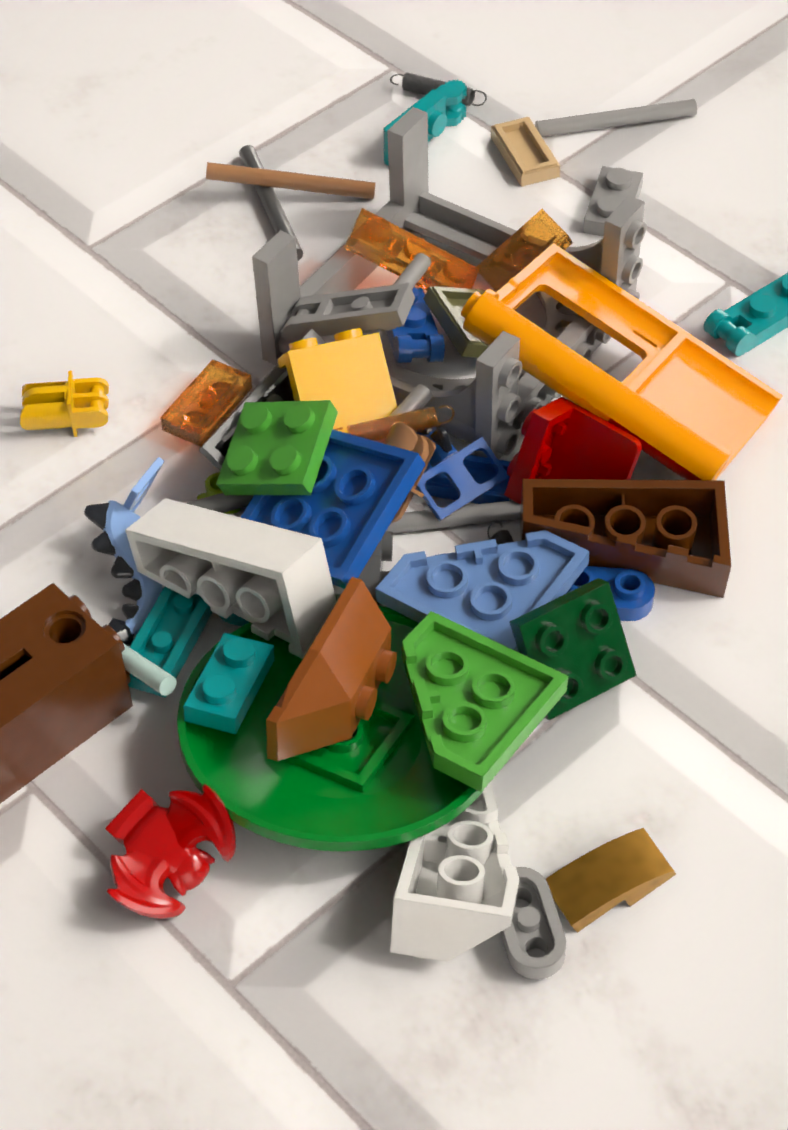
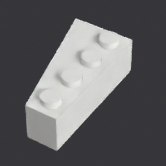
[125,498,337,659]

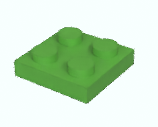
[216,400,338,495]

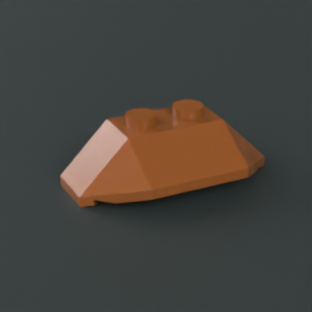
[266,577,397,761]

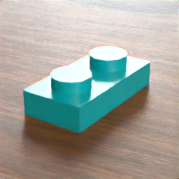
[183,633,274,734]

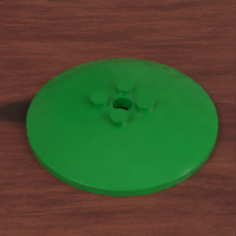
[177,605,484,852]

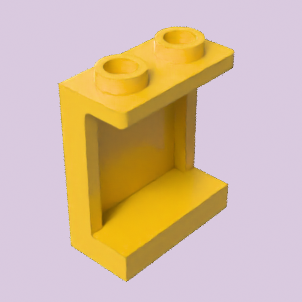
[277,328,397,439]

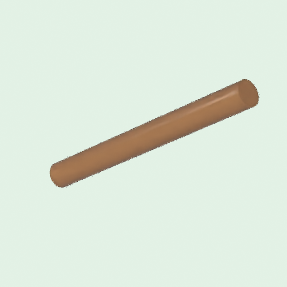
[206,162,376,199]

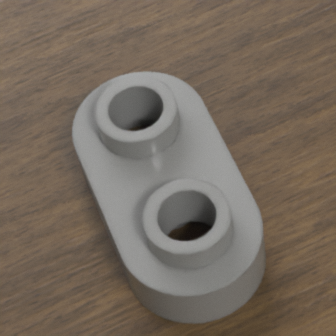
[500,867,566,979]

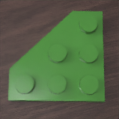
[401,611,568,792]

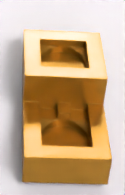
[546,828,676,933]

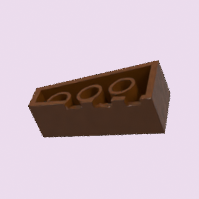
[520,479,731,598]

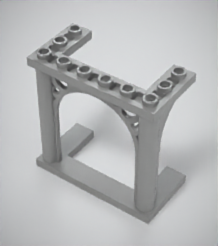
[252,107,647,460]

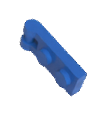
[386,287,445,363]

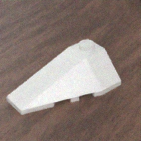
[390,782,519,962]

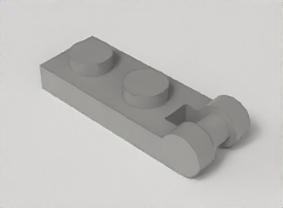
[282,283,415,344]

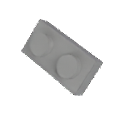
[583,166,643,236]

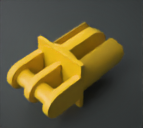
[20,371,109,437]

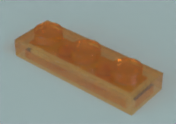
[344,208,479,291]

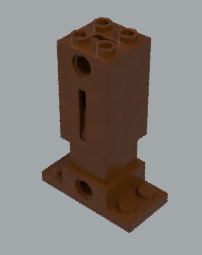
[0,583,133,804]

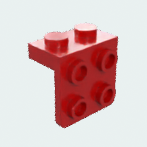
[504,396,642,504]

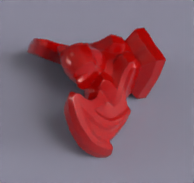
[105,784,236,919]

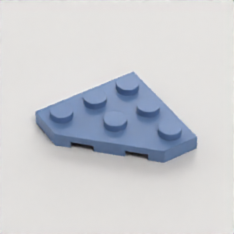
[375,530,589,652]

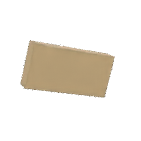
[491,117,560,187]

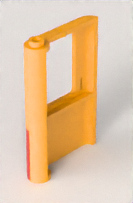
[461,243,783,480]

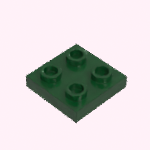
[509,578,637,720]

